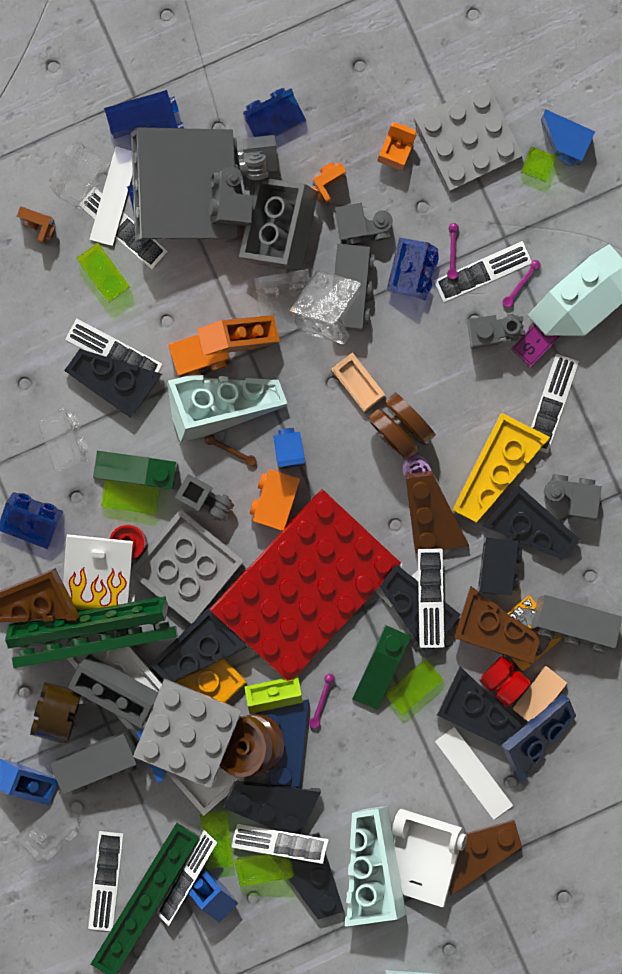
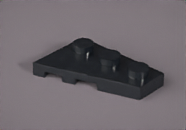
[379,564,461,657]
[150,607,248,682]
[436,666,523,747]
[223,781,321,835]
[271,832,344,920]

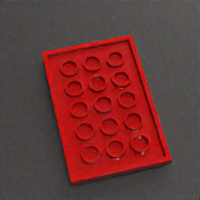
[210,489,401,683]

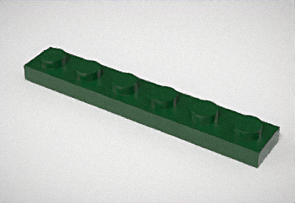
[5,596,168,649]
[12,622,178,668]
[90,822,200,974]

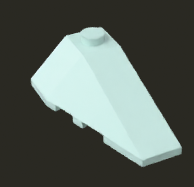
[167,375,288,442]

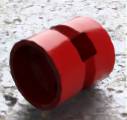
[110,525,147,560]
[479,655,531,707]

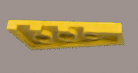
[452,413,550,522]

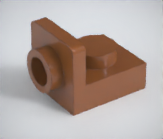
[17,206,56,245]

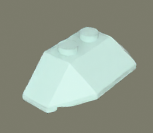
[527,244,622,336]

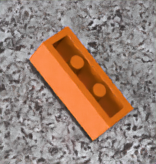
[197,315,280,355]

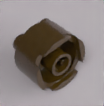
[30,682,81,744]

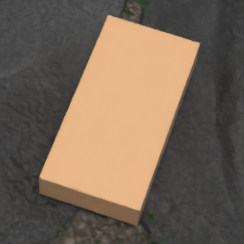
[331,352,386,412]
[512,666,567,722]

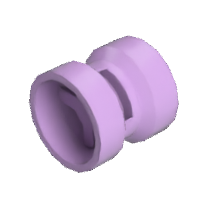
[402,455,431,477]

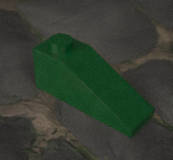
[93,451,178,490]
[352,624,411,710]

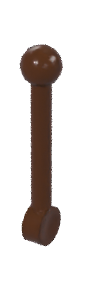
[204,435,256,466]

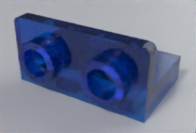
[243,88,306,137]
[386,237,439,300]
[0,492,63,550]

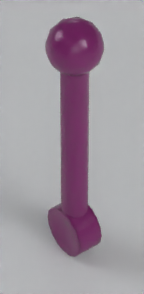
[447,223,459,280]
[502,260,541,308]
[309,673,335,728]

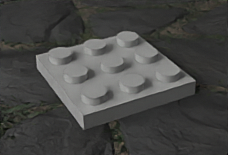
[414,83,523,192]
[131,509,244,624]
[133,679,242,788]

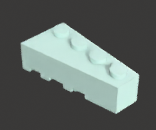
[345,806,406,927]

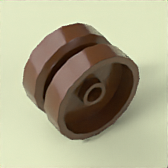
[367,392,436,462]
[220,713,285,778]

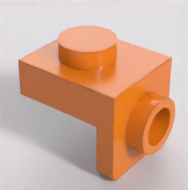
[377,122,417,171]
[312,162,346,205]

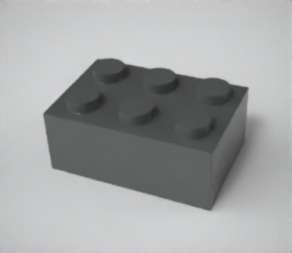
[239,178,319,271]

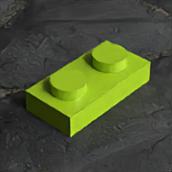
[244,675,303,714]

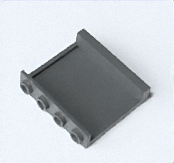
[131,128,241,242]

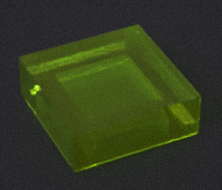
[521,146,556,183]

